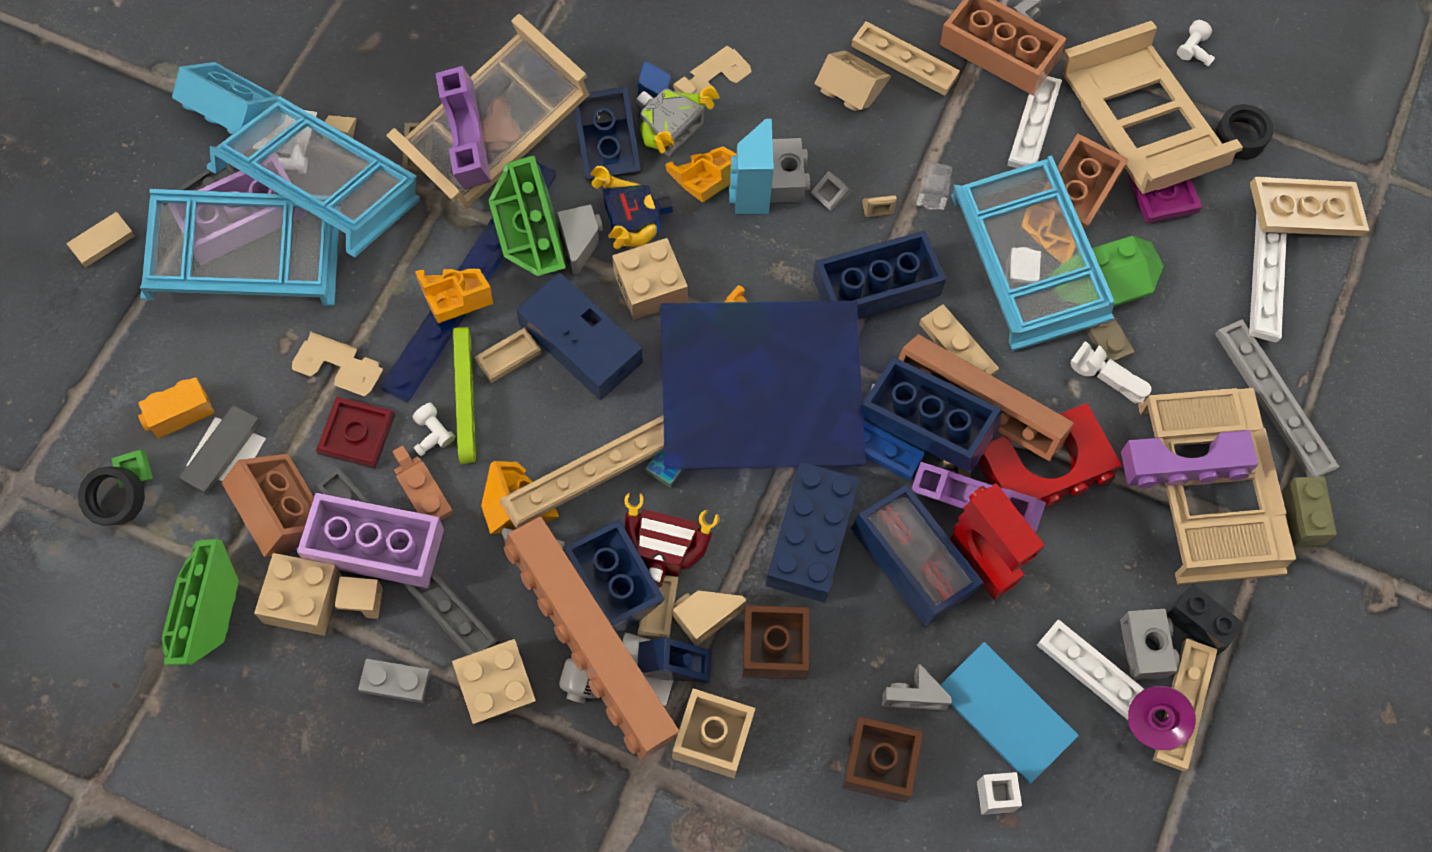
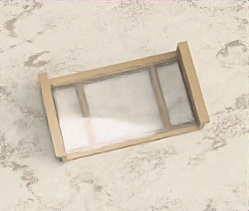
[386,14,590,209]

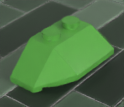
[488,155,566,276]
[1047,236,1164,307]
[162,539,239,666]

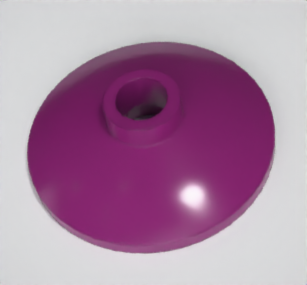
[1128,686,1196,750]

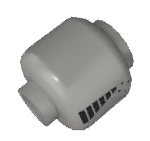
[559,658,596,703]

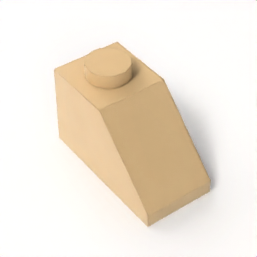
[673,591,746,646]

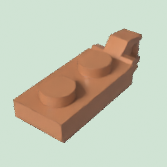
[392,446,454,521]

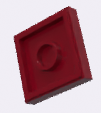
[316,396,395,469]

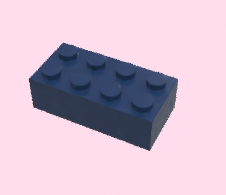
[813,230,946,327]
[862,357,1001,474]
[765,462,860,603]

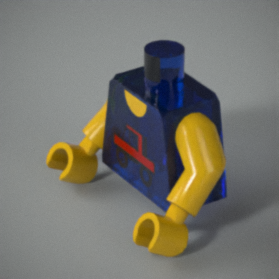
[590,166,673,249]

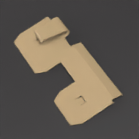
[673,46,752,101]
[292,332,383,396]

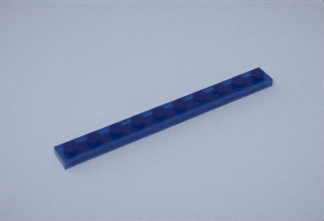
[381,162,556,403]

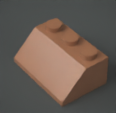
[221,454,314,557]

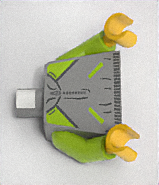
[635,86,720,157]

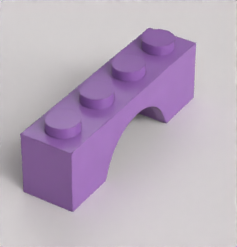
[435,66,491,189]
[1121,430,1258,488]
[911,462,1046,532]

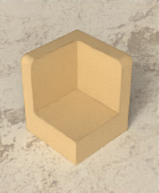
[335,577,383,619]

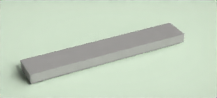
[1215,319,1340,477]

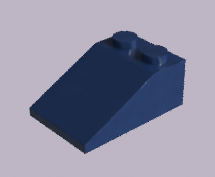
[574,86,641,180]

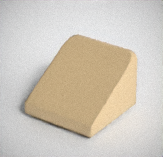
[322,115,357,142]
[862,196,897,217]

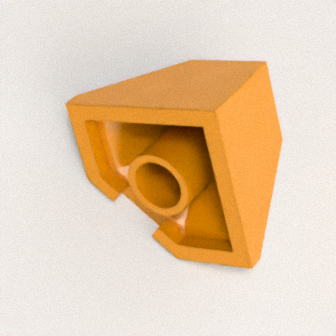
[481,461,559,534]

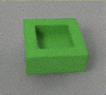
[111,450,153,488]

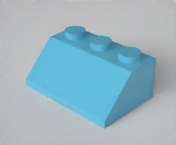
[172,62,278,134]
[729,119,774,214]

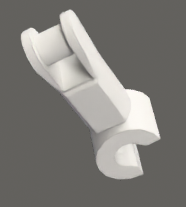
[1070,341,1151,403]

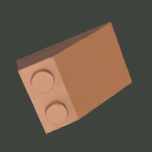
[1040,133,1128,228]

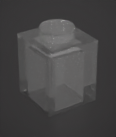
[916,162,953,210]

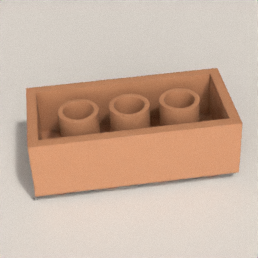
[940,0,1067,95]

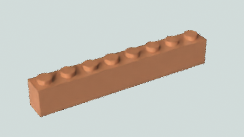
[504,516,680,760]

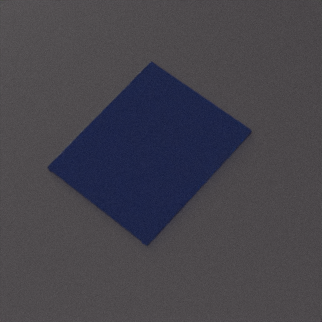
[659,301,866,469]

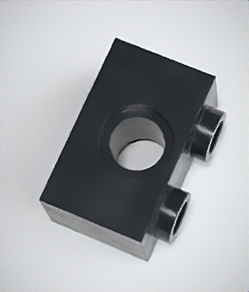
[1167,584,1245,656]

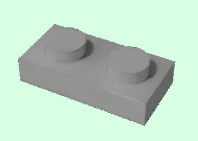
[358,659,431,703]

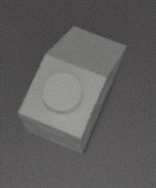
[558,204,603,275]

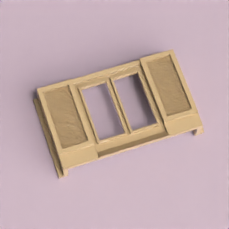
[1062,21,1243,194]
[1138,388,1296,585]

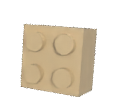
[612,238,688,320]
[254,553,342,636]
[452,639,536,724]
[672,689,755,778]

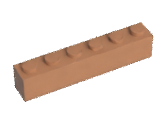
[898,334,1074,461]

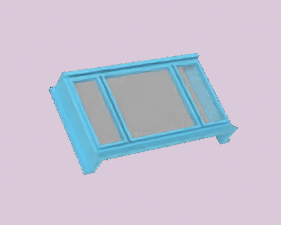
[207,96,420,257]
[951,155,1115,352]
[140,189,340,306]

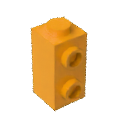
[138,377,215,439]

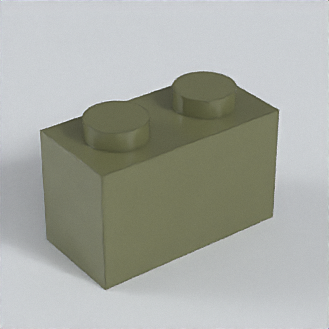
[1282,476,1337,547]

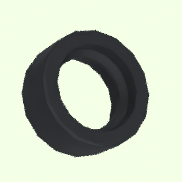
[1215,104,1273,160]
[78,466,145,526]

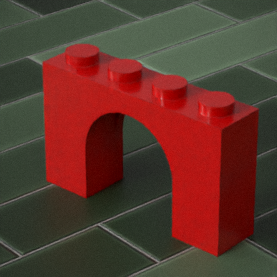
[978,403,1122,508]
[950,483,1045,600]

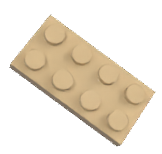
[1250,177,1369,236]

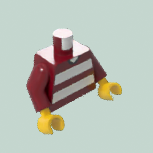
[624,492,720,588]

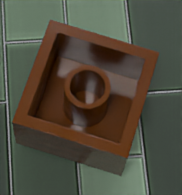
[742,605,810,680]
[842,716,923,803]

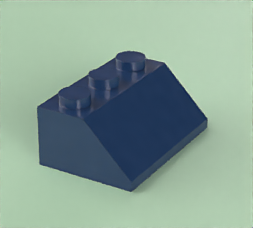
[563,519,665,634]

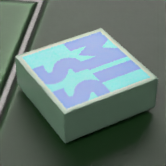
[645,449,688,488]

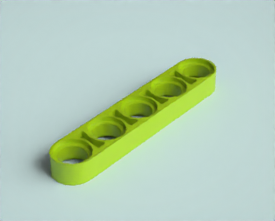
[453,327,476,464]

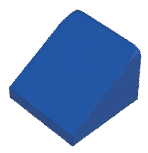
[638,62,671,98]

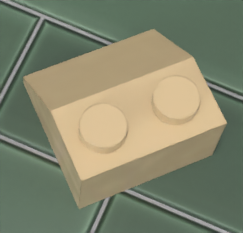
[814,50,891,111]

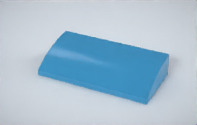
[940,642,1079,785]

